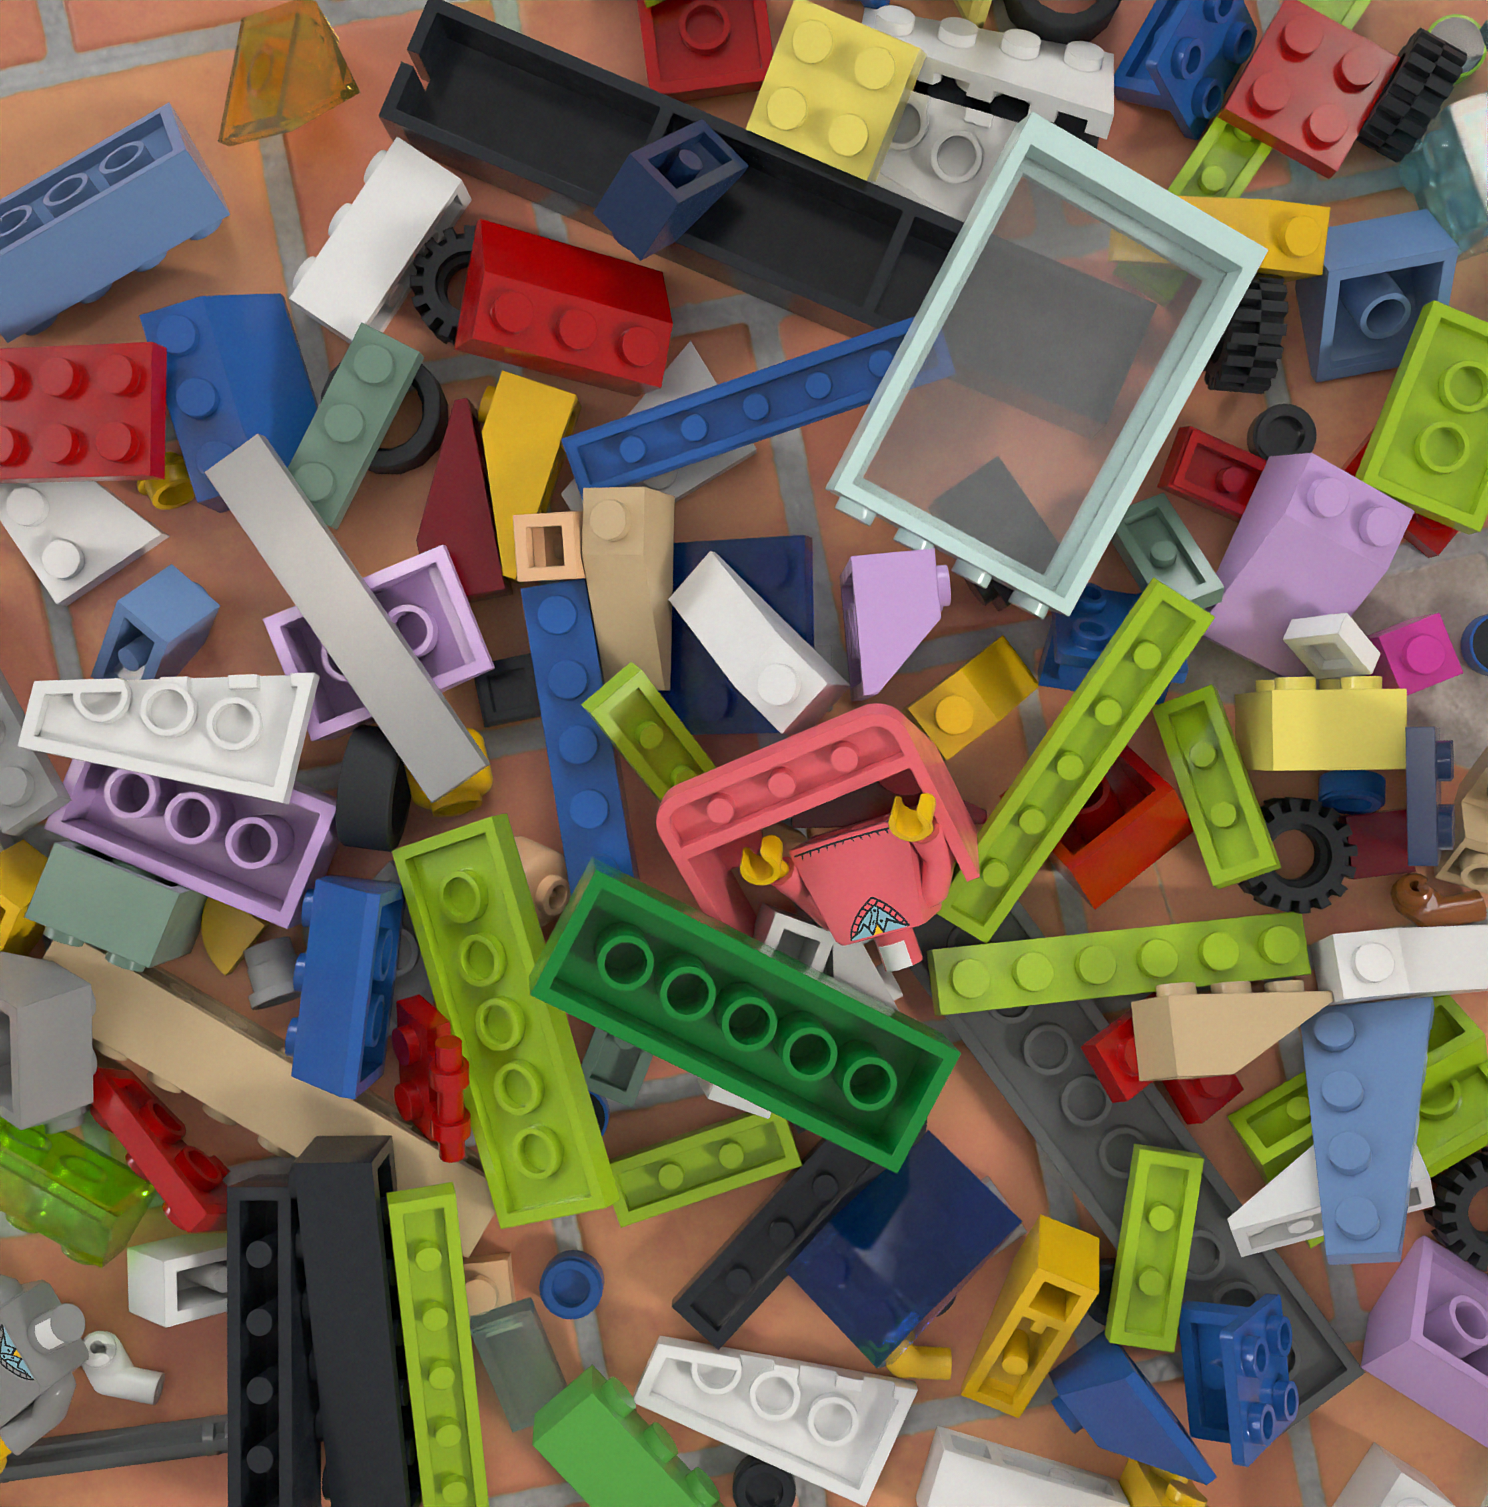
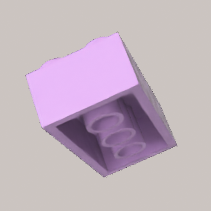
[44,759,340,929]

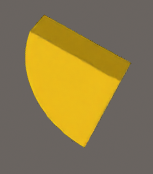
[201,897,271,976]

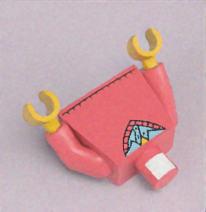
[740,793,956,972]

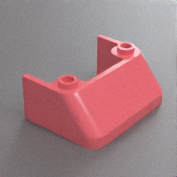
[656,703,980,938]

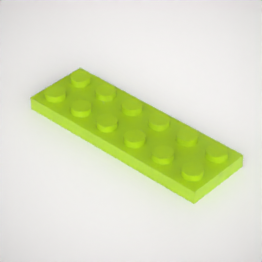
[392,813,620,1229]

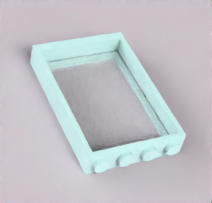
[825,111,1268,620]

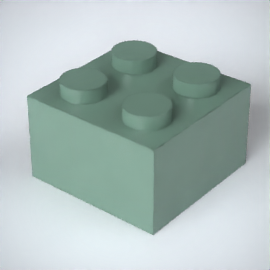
[24,840,208,972]

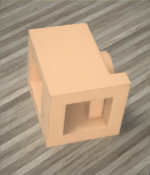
[513,511,586,582]

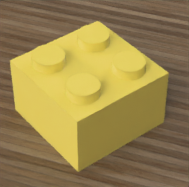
[746,0,927,182]
[1235,676,1407,771]

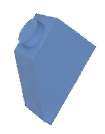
[91,564,221,680]

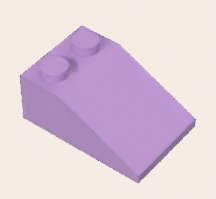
[1202,453,1414,677]
[263,545,495,741]

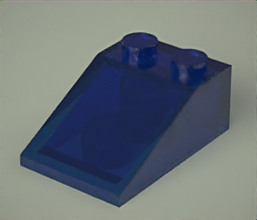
[785,1130,1023,1369]

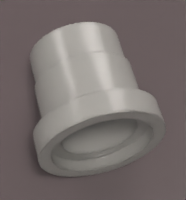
[243,937,302,1010]

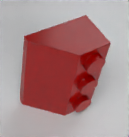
[454,219,673,397]

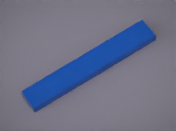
[561,316,955,501]

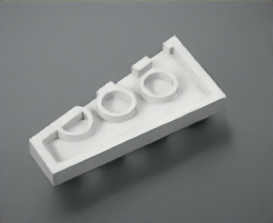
[862,5,1114,139]
[868,91,1018,223]
[18,672,320,805]
[633,1336,918,1507]

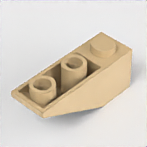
[1131,980,1333,1081]

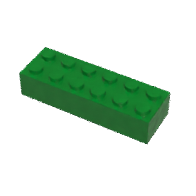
[529,857,961,1174]

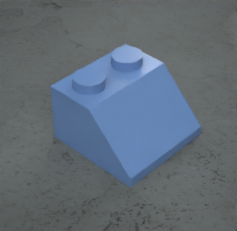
[1295,209,1459,383]

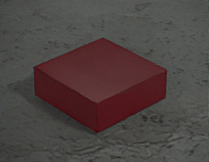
[1339,808,1416,880]

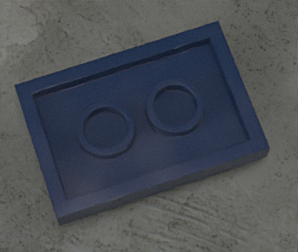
[1405,727,1455,866]

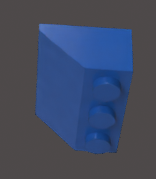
[139,293,318,513]
[285,874,406,1099]

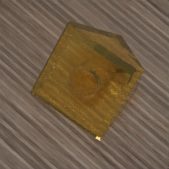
[218,0,361,147]

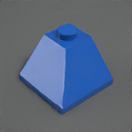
[1048,1330,1217,1485]

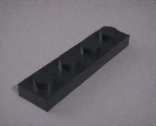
[672,1137,887,1350]

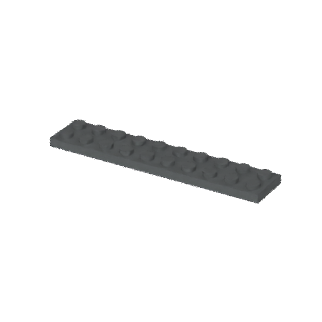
[909,900,1366,1438]

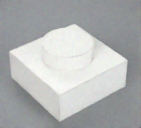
[1283,613,1381,679]

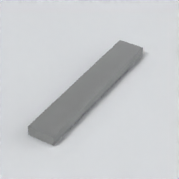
[204,434,490,803]

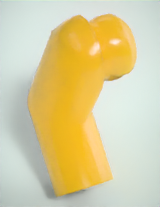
[867,1313,952,1380]

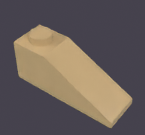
[582,487,675,691]

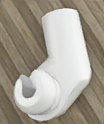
[81,1331,165,1405]

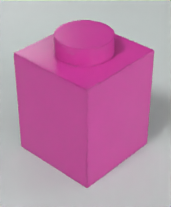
[1366,613,1464,696]

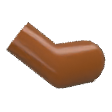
[1390,873,1487,927]

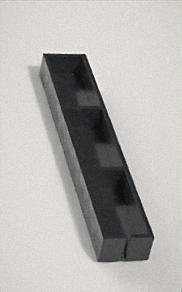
[378,0,1157,439]

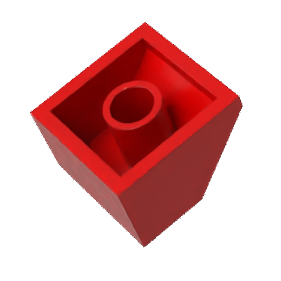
[999,744,1194,910]

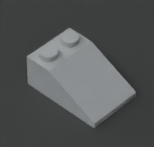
[0,951,97,1130]

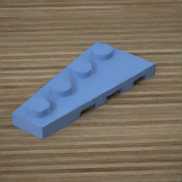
[1301,997,1434,1265]

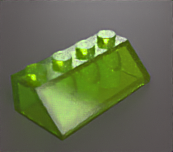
[0,1116,157,1268]

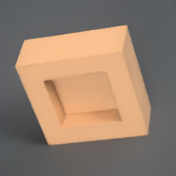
[463,1252,517,1327]

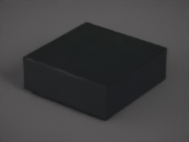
[474,653,541,728]

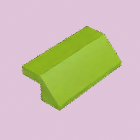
[1227,995,1488,1249]

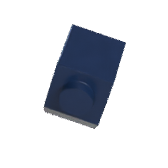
[593,119,748,261]

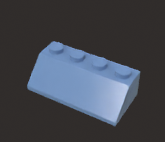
[0,102,230,343]

